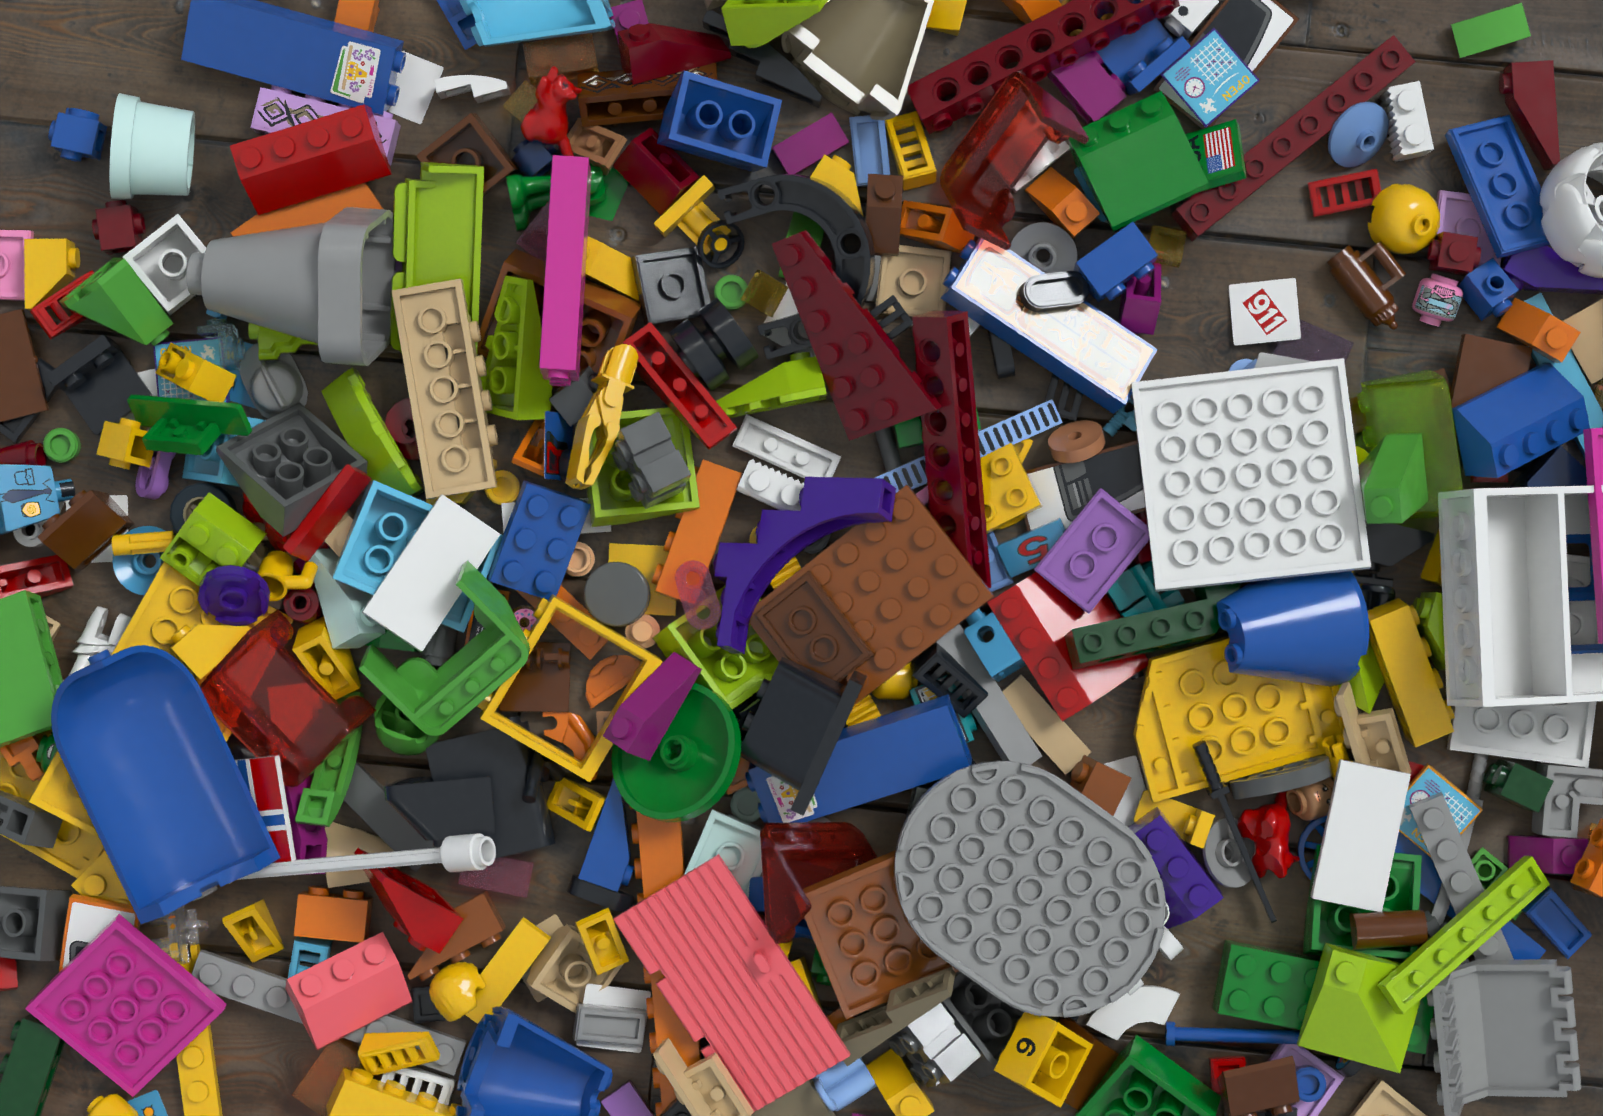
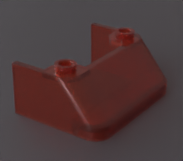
[940,72,1089,251]

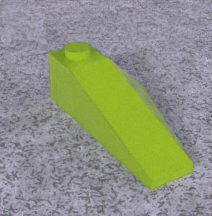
[716,352,827,418]

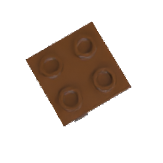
[499,642,571,712]

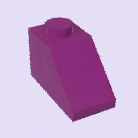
[1119,259,1161,335]
[1508,835,1588,874]

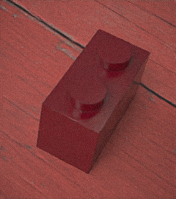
[613,128,699,215]

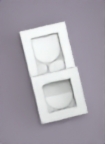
[433,75,511,103]

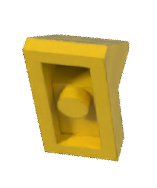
[575,908,629,976]

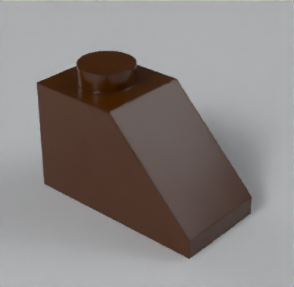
[865,174,903,256]

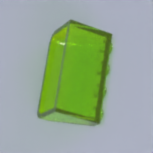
[1358,369,1463,519]

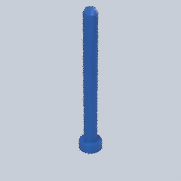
[1165,1021,1300,1046]

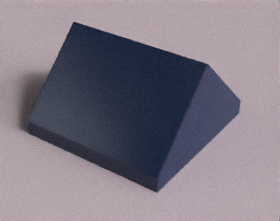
[1510,446,1587,488]

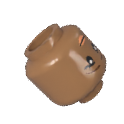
[1286,777,1334,821]

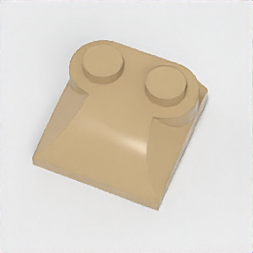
[527,924,623,1014]

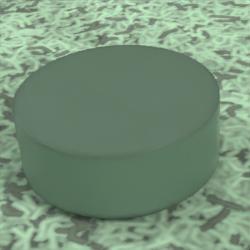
[730,787,760,822]

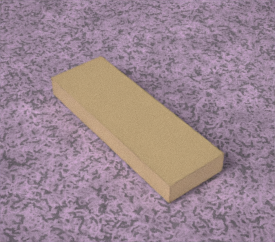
[1002,674,1091,775]

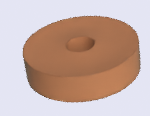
[1048,420,1106,463]

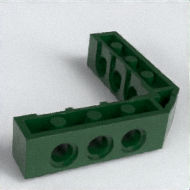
[1064,583,1240,670]

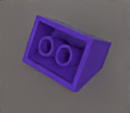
[1128,806,1224,929]

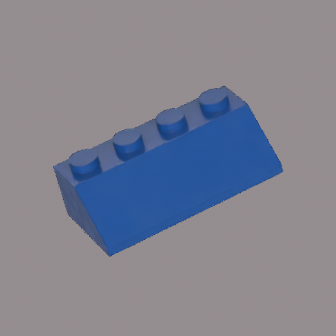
[1451,363,1590,478]

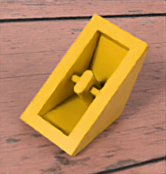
[547,777,607,832]
[222,899,284,963]

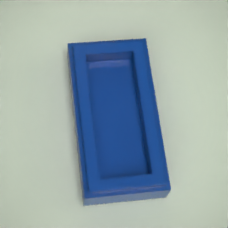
[1522,887,1592,959]

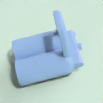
[812,1058,877,1111]

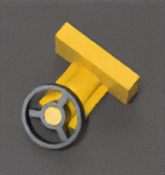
[654,175,745,268]

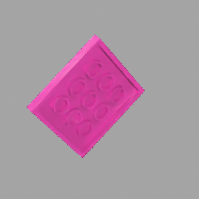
[25,914,227,1097]

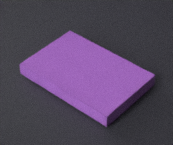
[1034,488,1149,614]

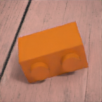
[294,886,373,943]

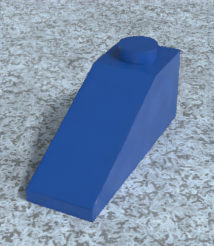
[578,779,634,892]

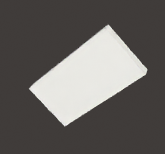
[362,494,500,652]
[1310,759,1411,912]

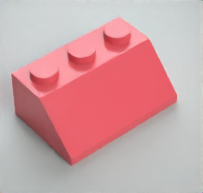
[285,932,412,1050]

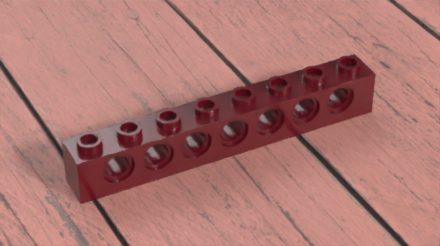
[907,0,1180,134]
[1171,35,1415,242]
[912,310,992,588]

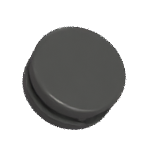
[584,562,651,627]

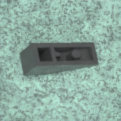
[0,790,63,848]

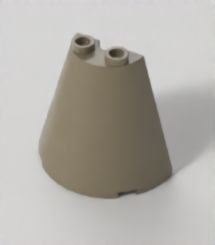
[781,0,934,120]

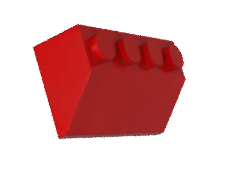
[230,104,392,216]

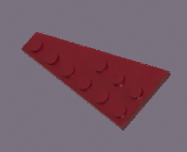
[772,230,942,441]

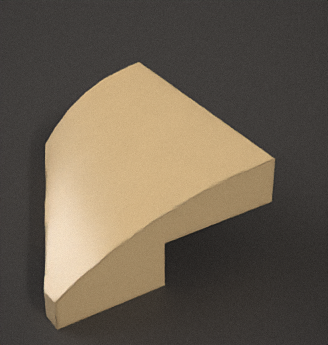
[325,822,400,888]

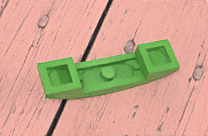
[295,691,364,827]

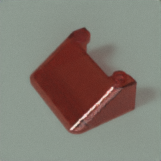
[200,610,376,787]
[760,822,878,944]

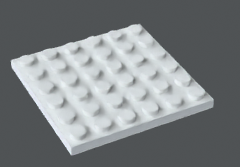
[1131,358,1371,592]

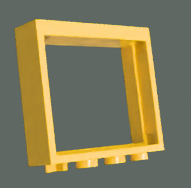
[477,594,663,782]

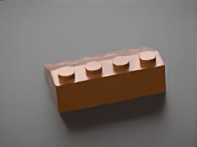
[477,249,641,389]

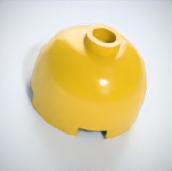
[1368,184,1440,254]

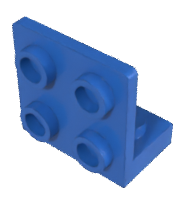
[1096,0,1191,96]

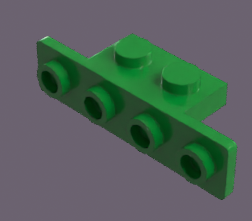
[127,394,252,455]

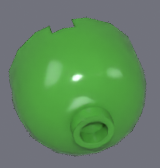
[374,694,440,756]

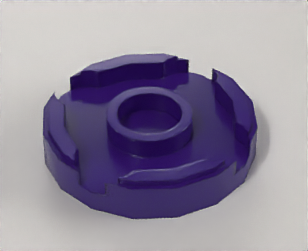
[198,565,270,626]

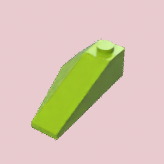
[481,276,552,420]

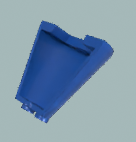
[1217,571,1369,687]
[456,1007,613,1116]

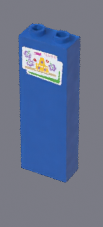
[181,0,406,115]
[745,694,972,833]

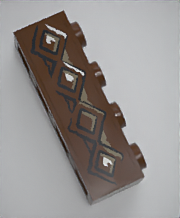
[577,62,718,127]

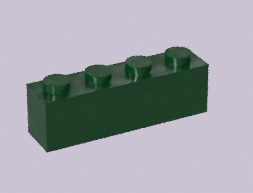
[0,1014,66,1116]

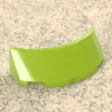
[321,367,425,497]

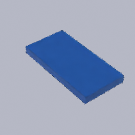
[1445,115,1550,259]

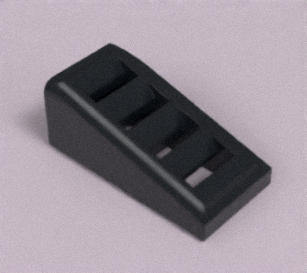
[912,642,988,718]

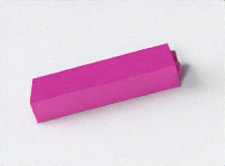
[539,155,592,386]

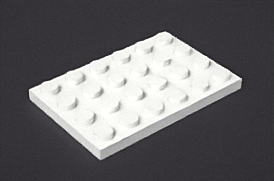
[1447,554,1598,768]

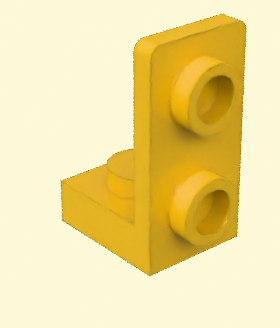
[1133,790,1215,848]

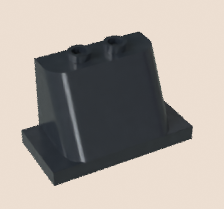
[740,657,867,816]

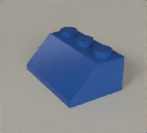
[657,70,782,172]

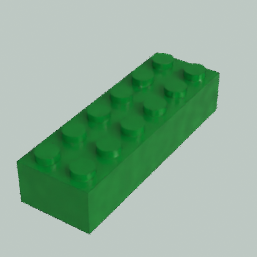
[1212,940,1434,1054]

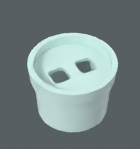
[109,93,195,199]

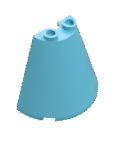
[459,0,616,47]

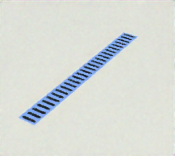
[875,399,1063,493]

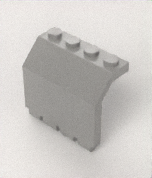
[1427,959,1582,1116]

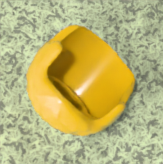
[429,962,485,1022]

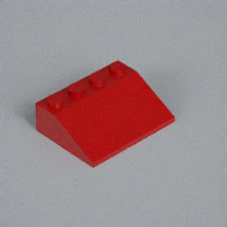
[987,571,1149,722]

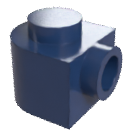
[512,139,558,177]

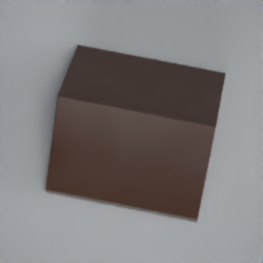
[1057,1018,1120,1111]

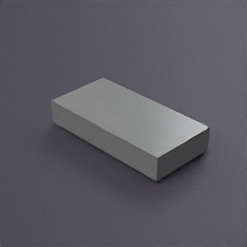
[572,1003,647,1046]

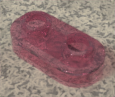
[675,560,721,630]

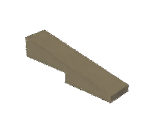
[836,967,956,1066]

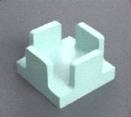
[684,809,777,897]

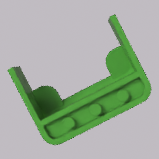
[359,560,530,736]

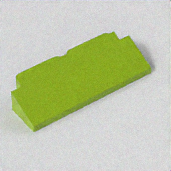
[390,162,484,353]

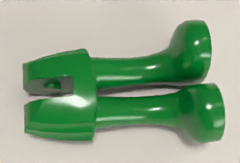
[506,166,606,232]

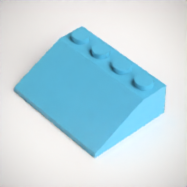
[332,480,503,633]

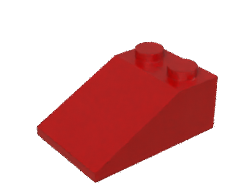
[354,848,463,954]

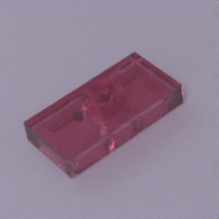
[458,857,534,898]

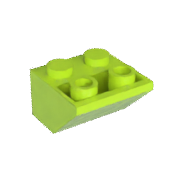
[160,492,267,587]

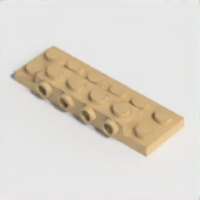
[391,279,498,499]

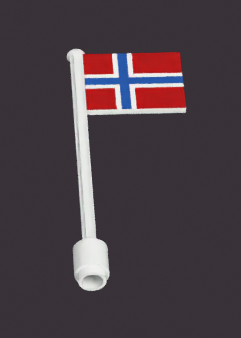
[229,755,496,884]

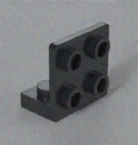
[46,335,152,435]

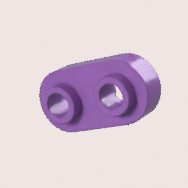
[135,451,176,500]

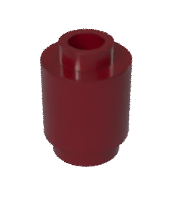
[284,588,323,624]

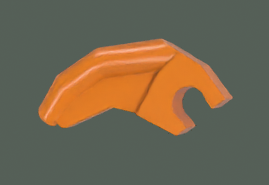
[543,712,599,781]

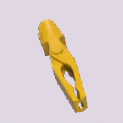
[565,344,638,490]

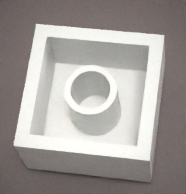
[122,214,206,315]

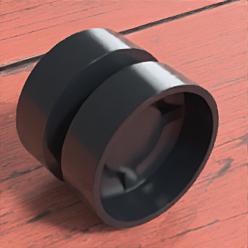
[668,298,759,392]

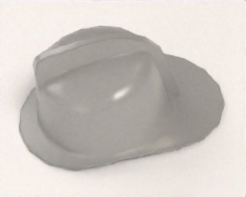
[239,344,308,419]

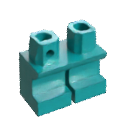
[1106,561,1185,618]

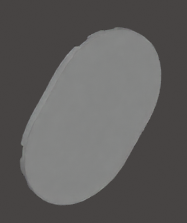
[894,761,1166,1018]

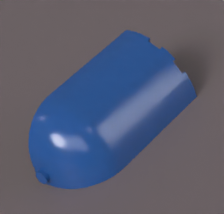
[51,645,281,924]

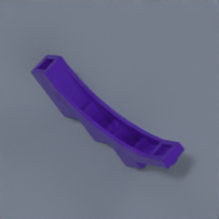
[713,477,896,654]

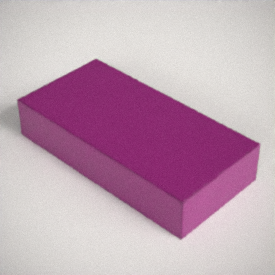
[772,112,849,174]

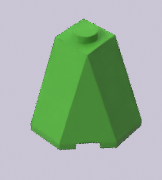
[59,257,173,346]
[1358,433,1429,524]

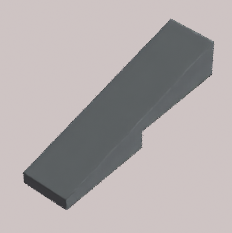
[344,761,438,872]

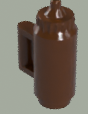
[1327,241,1406,330]

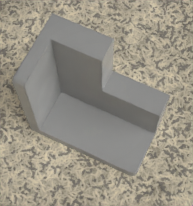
[1531,763,1603,838]

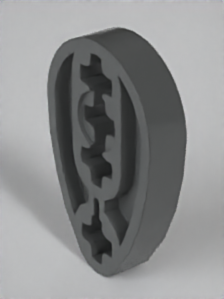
[1229,755,1333,799]

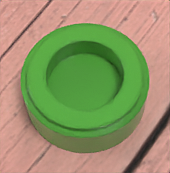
[714,275,749,311]
[43,428,81,463]

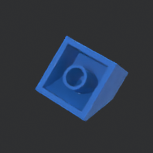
[1073,222,1158,302]

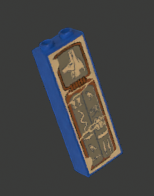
[941,233,1158,414]

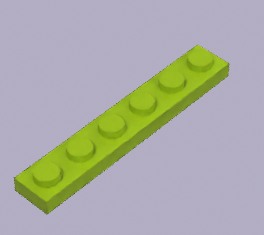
[1378,856,1550,1015]

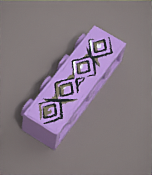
[250,85,401,166]

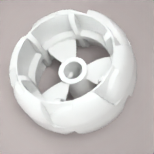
[1540,142,1603,278]

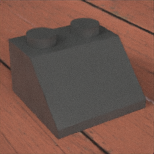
[0,886,72,961]

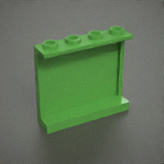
[0,590,63,748]

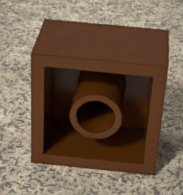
[416,113,519,197]

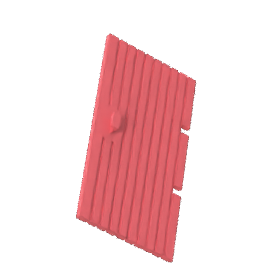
[613,854,851,1114]

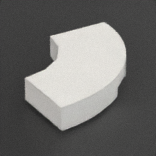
[1085,985,1180,1040]

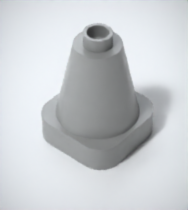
[186,207,396,366]

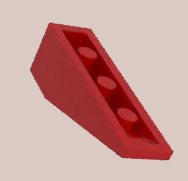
[623,322,737,450]

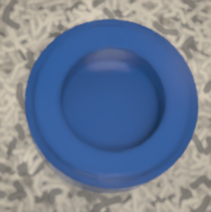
[1296,1065,1326,1102]

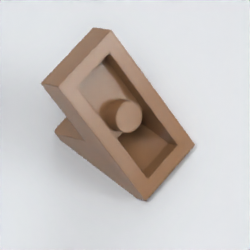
[567,118,627,176]

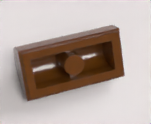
[1349,909,1428,950]

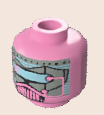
[1412,273,1463,327]

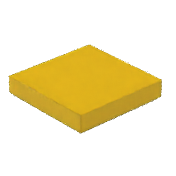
[608,543,677,616]

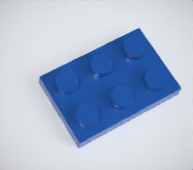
[487,480,591,600]

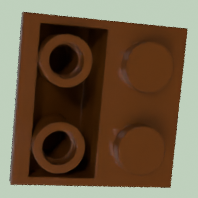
[37,490,135,570]

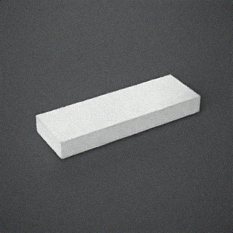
[732,414,841,479]

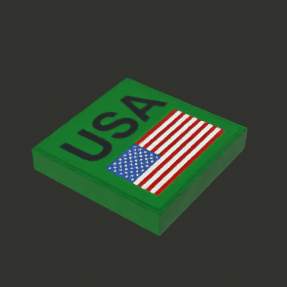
[1185,119,1247,192]

